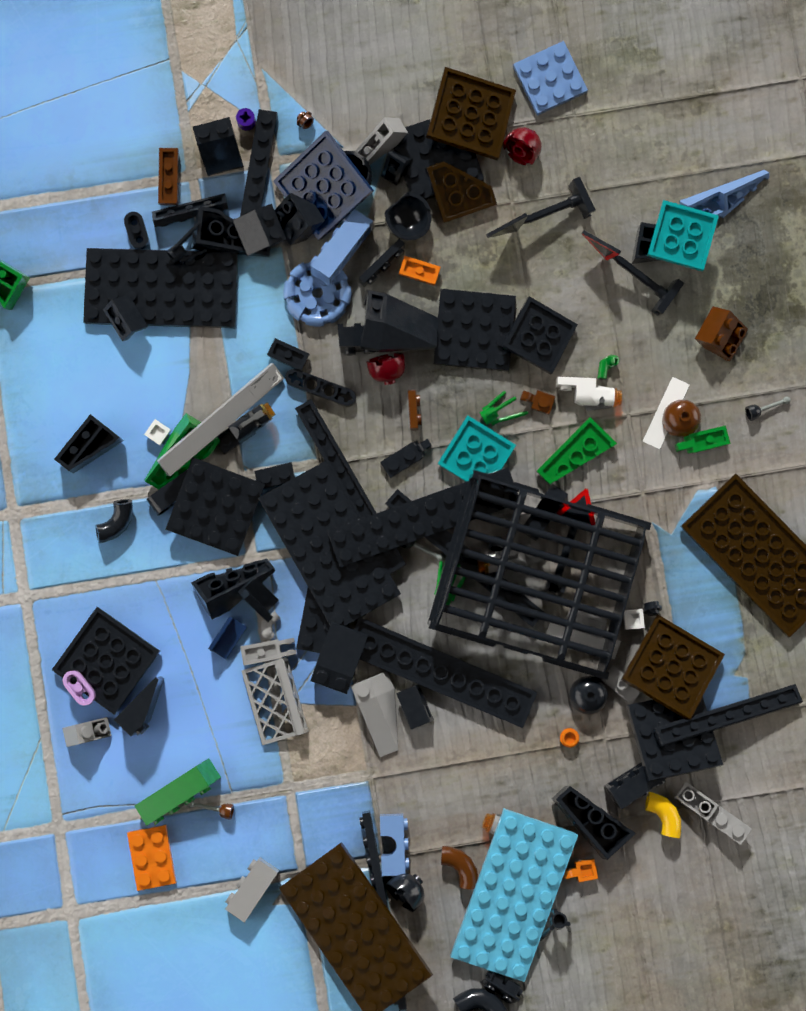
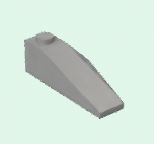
[351,671,398,757]

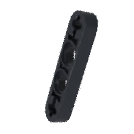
[285,369,356,407]

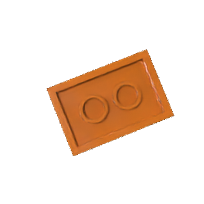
[127,824,177,891]

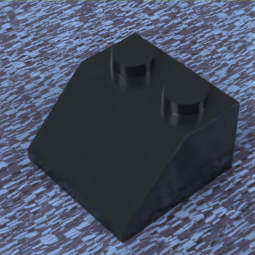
[232,204,286,256]

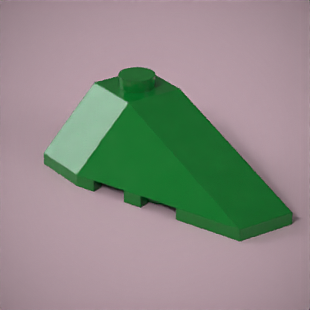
[144,413,220,489]

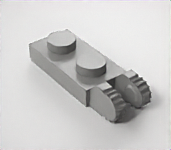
[240,638,297,666]

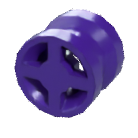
[236,108,256,131]

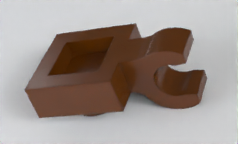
[520,390,555,415]

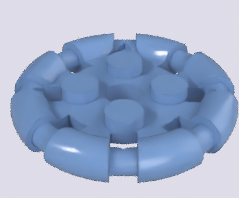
[283,262,352,327]

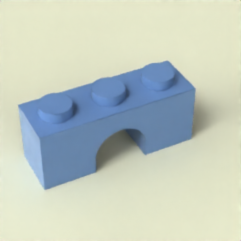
[380,813,409,876]

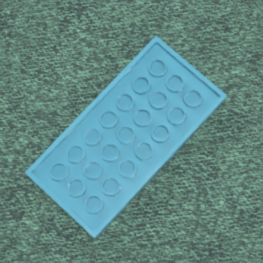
[450,808,578,982]

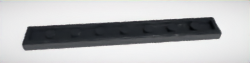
[653,684,803,748]

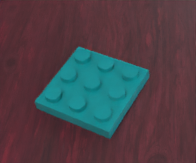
[647,200,719,272]
[437,415,516,482]

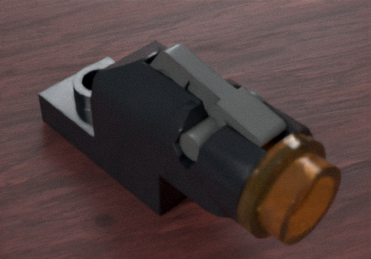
[217,402,276,455]

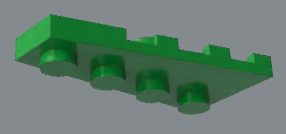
[536,417,617,485]

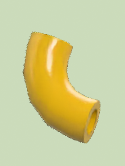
[645,792,681,838]

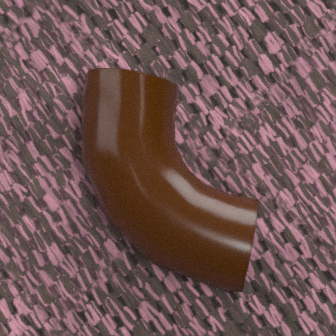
[441,846,478,890]

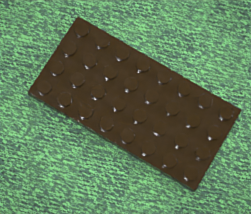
[680,473,806,638]
[279,842,433,1011]

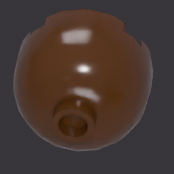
[662,400,701,438]

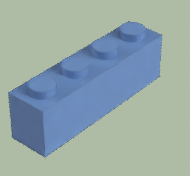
[310,209,373,286]

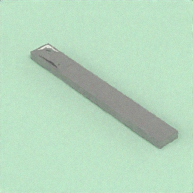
[157,363,284,476]

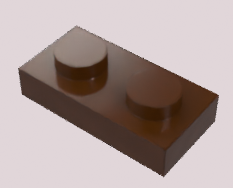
[408,390,422,431]

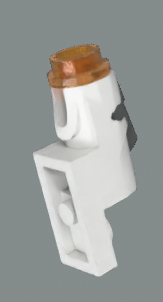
[556,377,622,411]

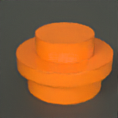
[560,728,579,748]

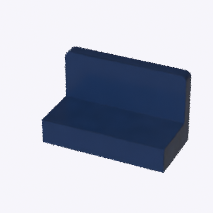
[208,616,248,659]

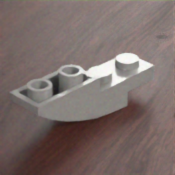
[675,782,752,845]

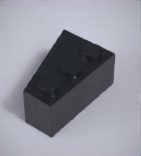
[54,414,124,473]

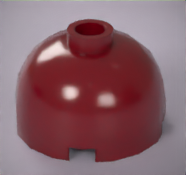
[503,127,542,166]
[366,353,405,385]

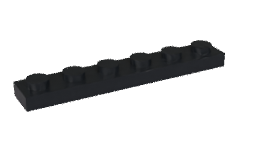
[240,109,278,217]

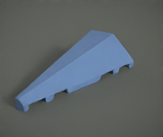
[679,170,769,219]

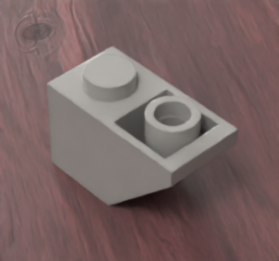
[62,717,111,747]

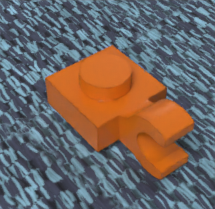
[563,858,598,882]

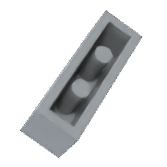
[225,857,279,923]

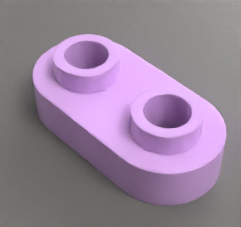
[63,671,96,706]

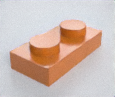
[399,256,441,286]

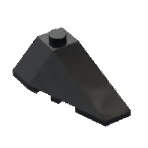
[191,206,271,257]
[191,558,275,619]

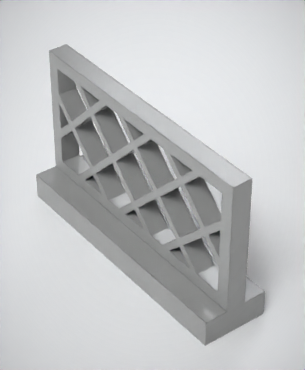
[242,657,309,745]

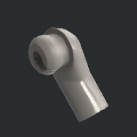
[261,611,280,640]

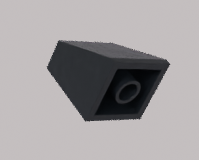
[193,117,244,176]

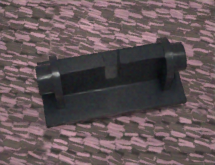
[481,970,523,1004]

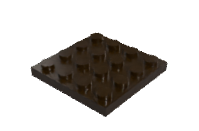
[426,67,516,160]
[621,614,725,720]

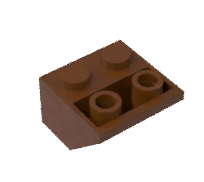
[695,306,748,362]

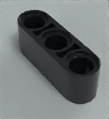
[146,470,187,516]

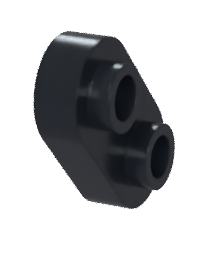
[124,212,149,250]

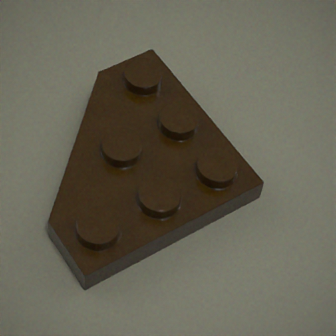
[426,162,497,223]

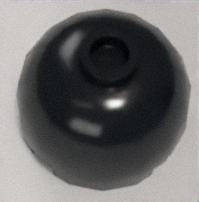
[569,676,608,715]
[386,873,425,912]

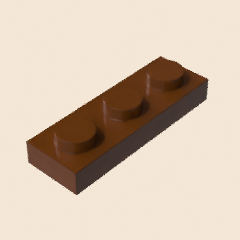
[158,148,179,205]

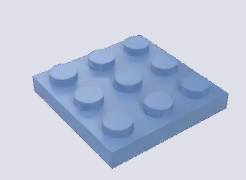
[513,41,588,116]

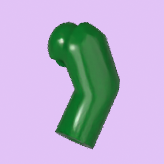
[597,355,619,380]

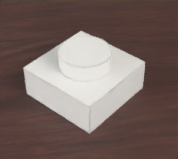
[144,419,172,446]
[623,609,645,630]

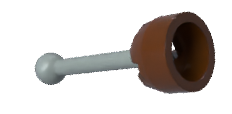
[187,801,234,820]

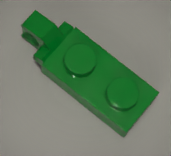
[675,425,731,454]

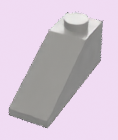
[355,117,408,165]

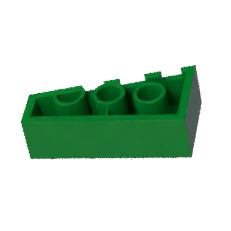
[135,758,221,826]

